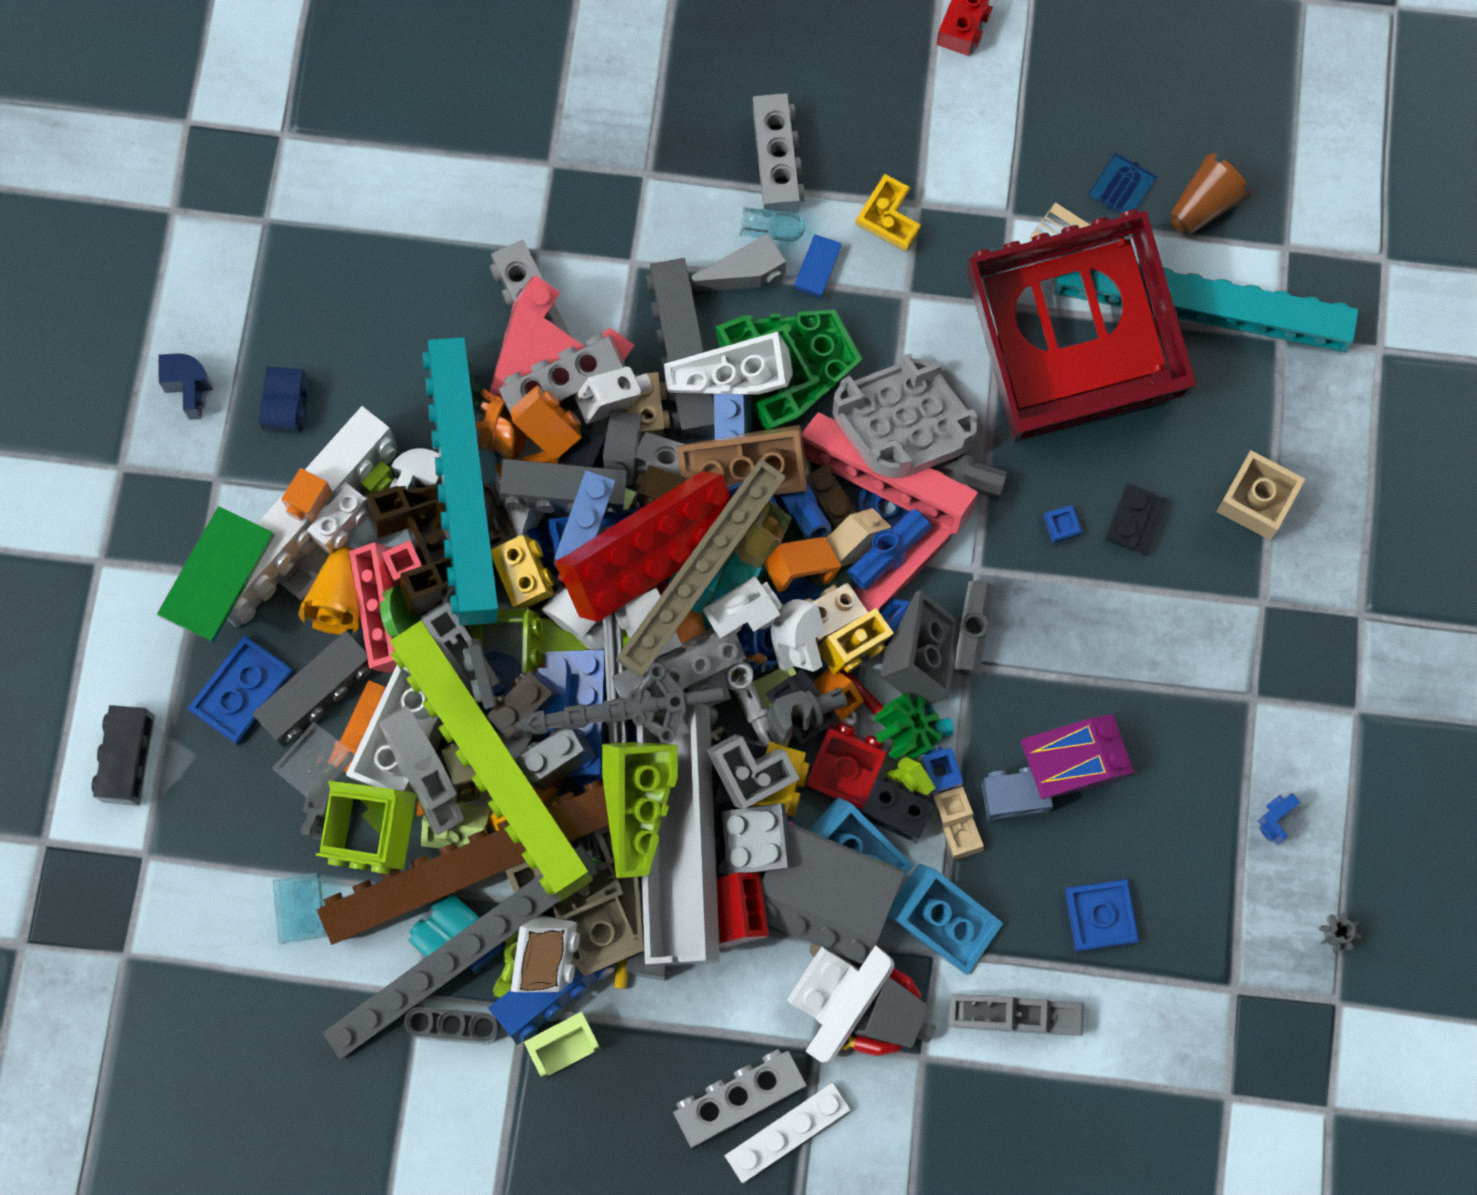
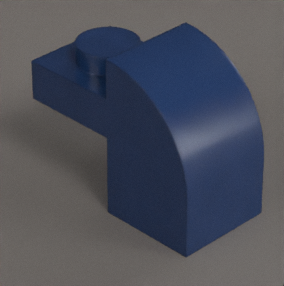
[158,353,213,420]

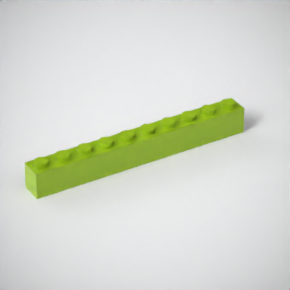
[389,621,593,902]

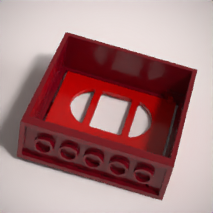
[966,209,1196,442]

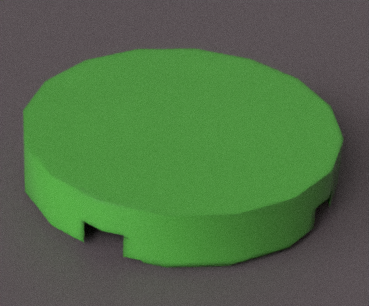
[380,586,422,638]

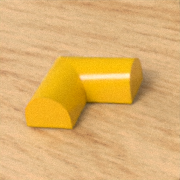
[855,174,921,252]

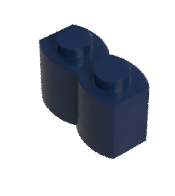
[259,366,311,433]

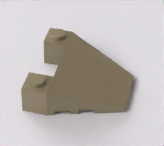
[505,825,644,976]

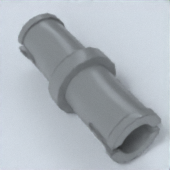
[736,684,779,748]

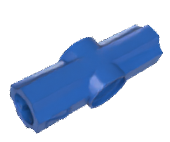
[777,484,831,540]
[847,509,932,590]

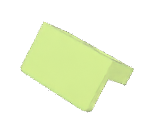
[421,804,491,849]

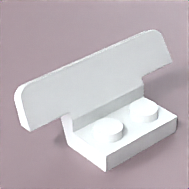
[787,945,894,1063]

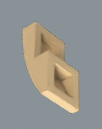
[933,786,984,860]

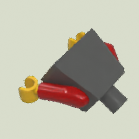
[840,968,936,1057]

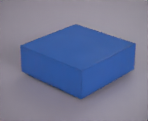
[1043,505,1083,544]

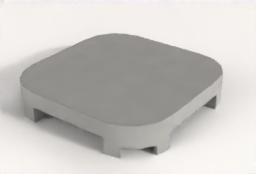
[832,353,978,478]

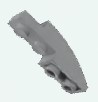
[378,706,465,835]

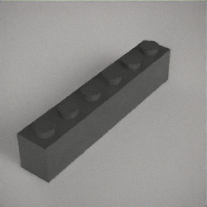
[646,258,715,440]

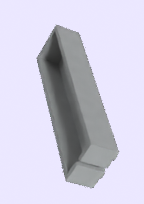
[637,704,720,967]

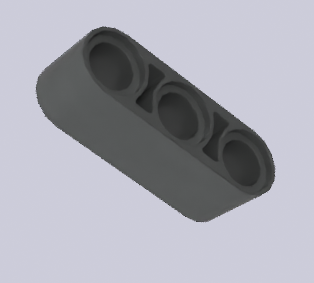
[404,1007,501,1045]

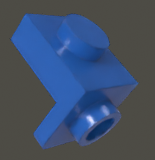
[1257,793,1300,845]

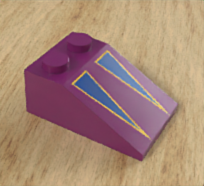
[1020,714,1135,800]

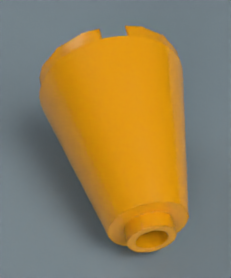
[298,546,361,635]

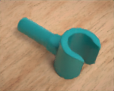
[924,705,954,738]

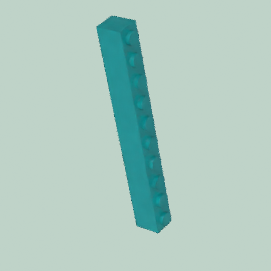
[1054,251,1358,353]
[422,338,498,626]

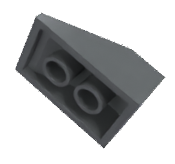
[881,590,960,707]

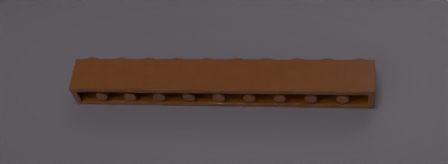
[316,778,609,945]

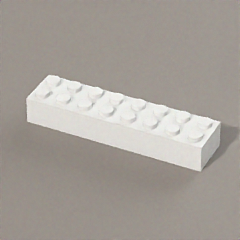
[227,406,398,628]

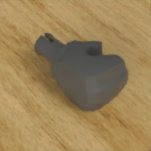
[767,687,847,748]

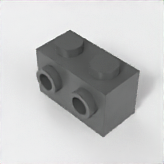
[516,727,597,791]

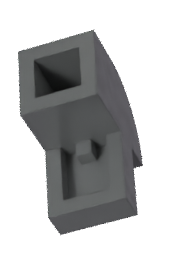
[603,411,642,485]

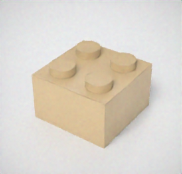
[1216,450,1305,541]

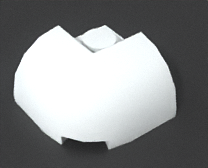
[771,599,825,671]

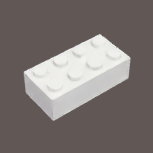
[346,665,443,793]

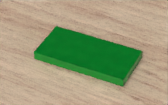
[157,506,275,643]

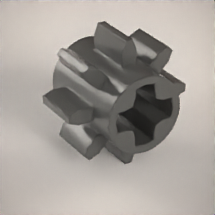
[1318,913,1361,953]

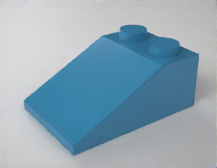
[808,797,914,877]
[887,863,1003,975]

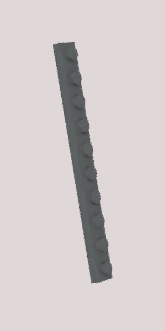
[322,845,600,1059]

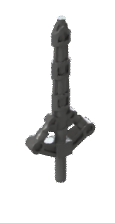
[516,663,724,744]

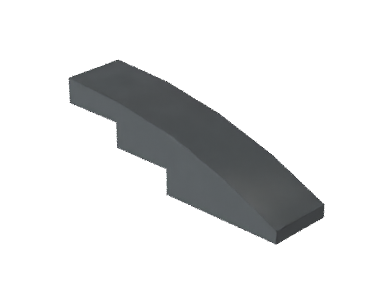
[949,994,1084,1036]

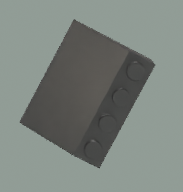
[761,822,905,964]

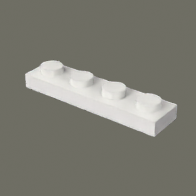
[724,1083,850,1184]

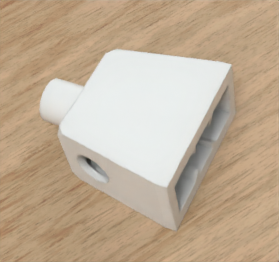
[575,367,651,425]

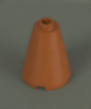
[1169,153,1252,234]

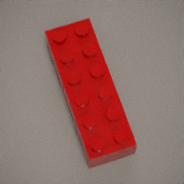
[555,471,731,622]

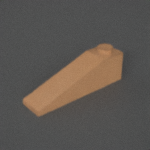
[677,425,807,495]

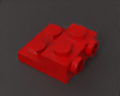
[805,722,889,810]

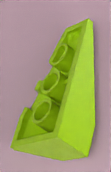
[602,742,678,878]

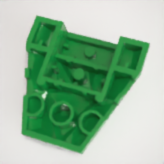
[715,309,863,430]

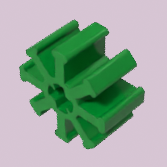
[874,692,942,760]

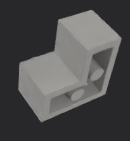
[707,735,799,809]

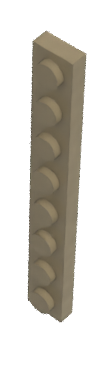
[615,458,786,678]

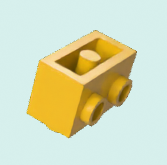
[491,535,555,609]
[818,608,894,675]

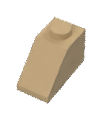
[826,508,891,567]

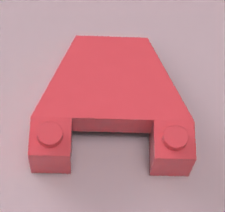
[489,275,634,405]

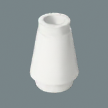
[721,660,753,691]

